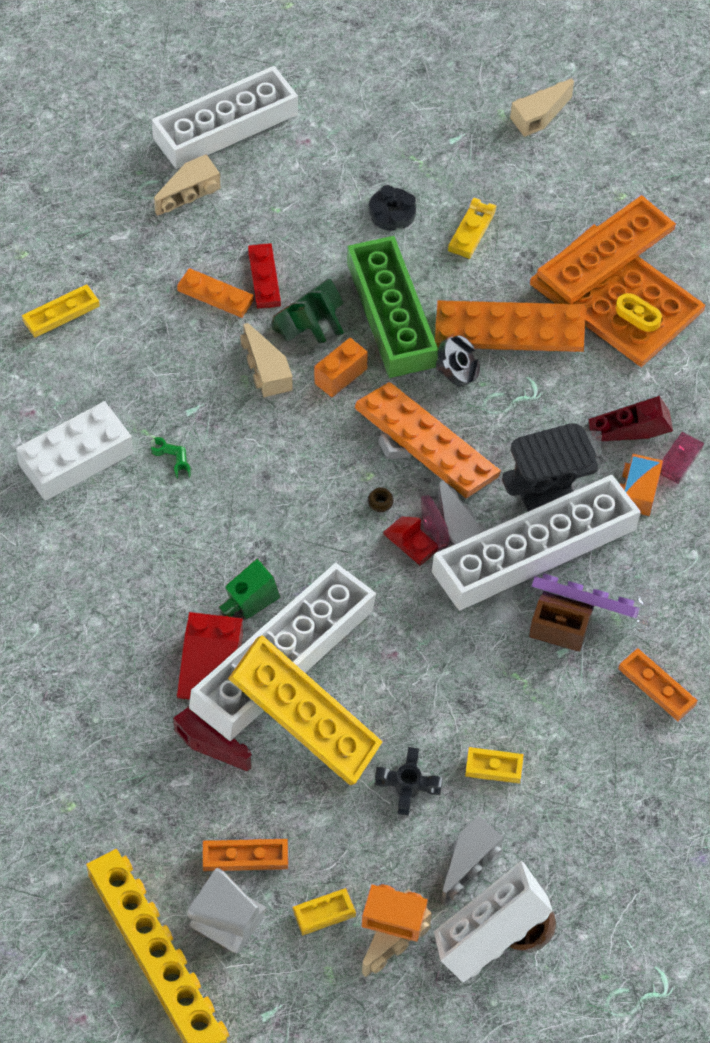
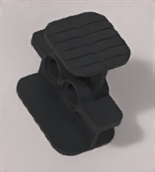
[502,423,598,512]

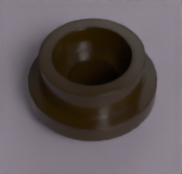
[368,487,394,512]

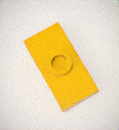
[292,888,356,936]

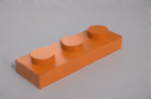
[177,268,254,318]
[618,648,698,721]
[203,839,288,871]

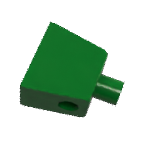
[218,558,281,619]

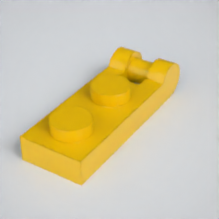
[448,198,496,259]

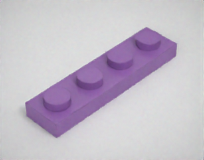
[532,573,640,618]

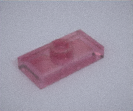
[420,495,449,549]

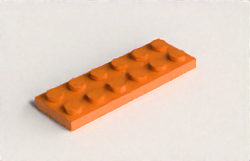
[537,195,676,304]
[435,300,586,352]
[355,382,501,498]

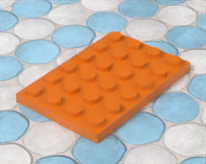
[530,224,706,368]

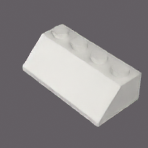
[434,861,552,983]

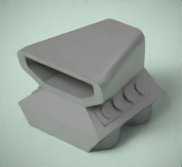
[187,868,267,954]

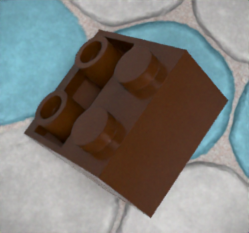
[529,591,595,652]

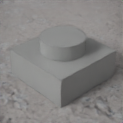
[378,434,411,459]

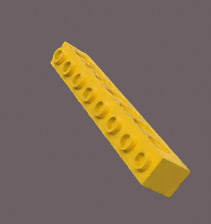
[86,848,229,1043]

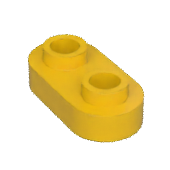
[616,293,662,332]

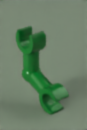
[151,437,191,479]

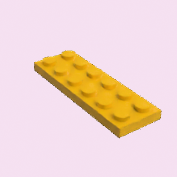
[228,635,383,785]

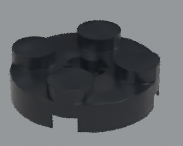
[369,185,416,231]
[436,336,480,387]

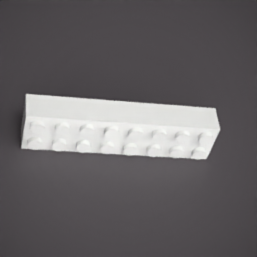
[432,475,641,611]
[189,563,376,741]

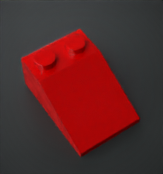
[177,612,243,700]

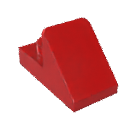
[383,516,439,566]

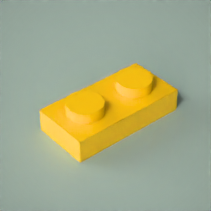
[465,747,524,784]

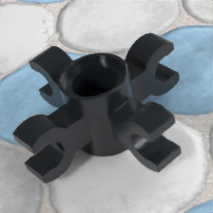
[374,747,443,816]

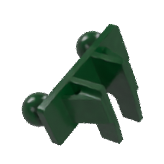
[271,279,344,343]

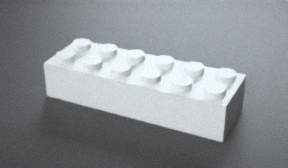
[152,66,298,169]

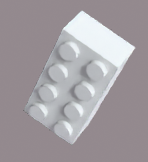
[16,401,133,501]

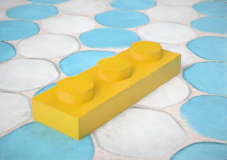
[22,284,100,338]

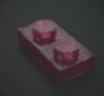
[660,432,704,484]

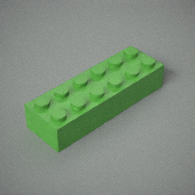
[347,236,438,378]

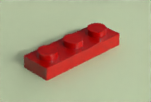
[248,243,281,309]

